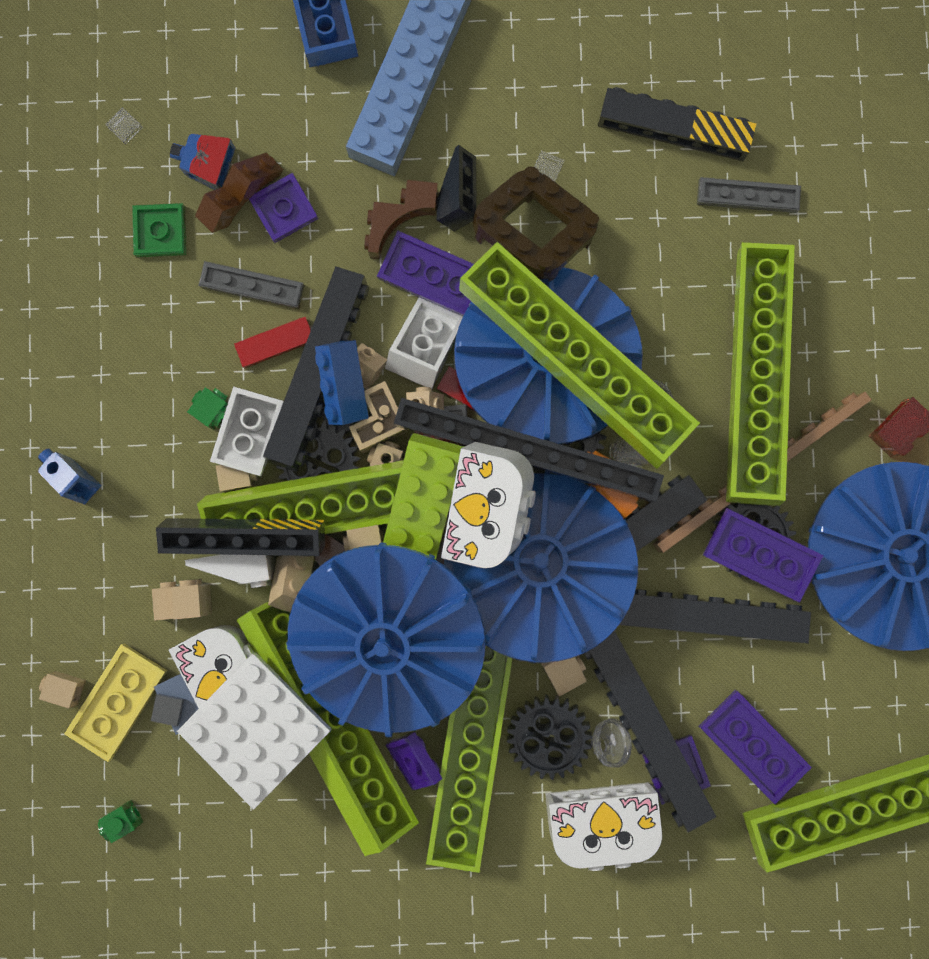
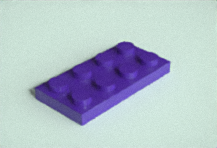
[377,231,474,316]
[703,508,824,603]
[699,690,812,804]

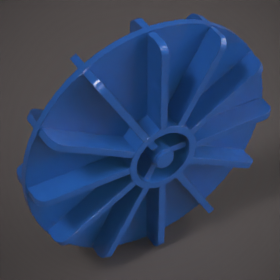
[454,267,643,445]
[808,462,929,651]
[444,471,638,663]
[286,543,485,737]

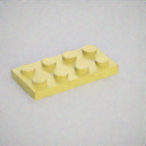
[64,643,167,762]

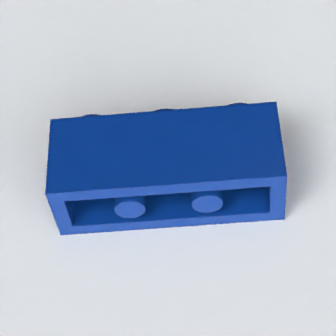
[315,340,369,425]

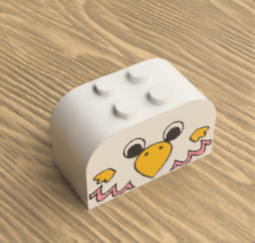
[441,442,536,568]
[169,625,254,708]
[545,782,662,871]

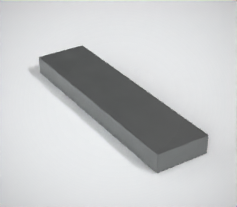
[697,177,801,213]
[198,261,304,309]

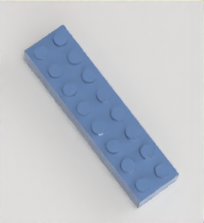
[346,0,471,176]

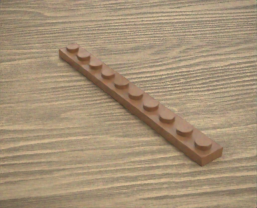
[653,392,871,553]

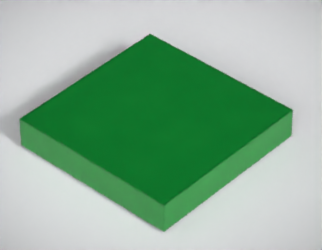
[132,203,186,257]

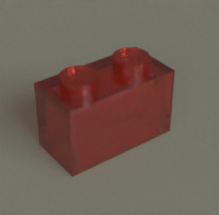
[868,397,929,457]

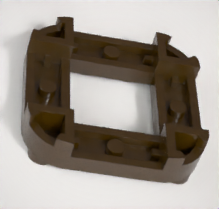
[473,166,599,282]

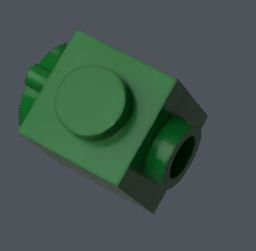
[187,387,228,430]
[98,800,144,843]

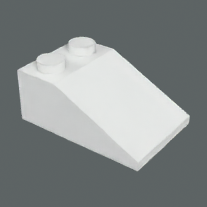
[385,297,463,388]
[210,387,284,476]
[185,555,276,588]

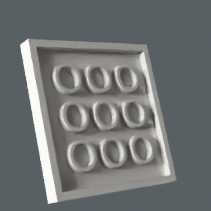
[177,652,332,810]

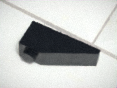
[437,145,477,232]

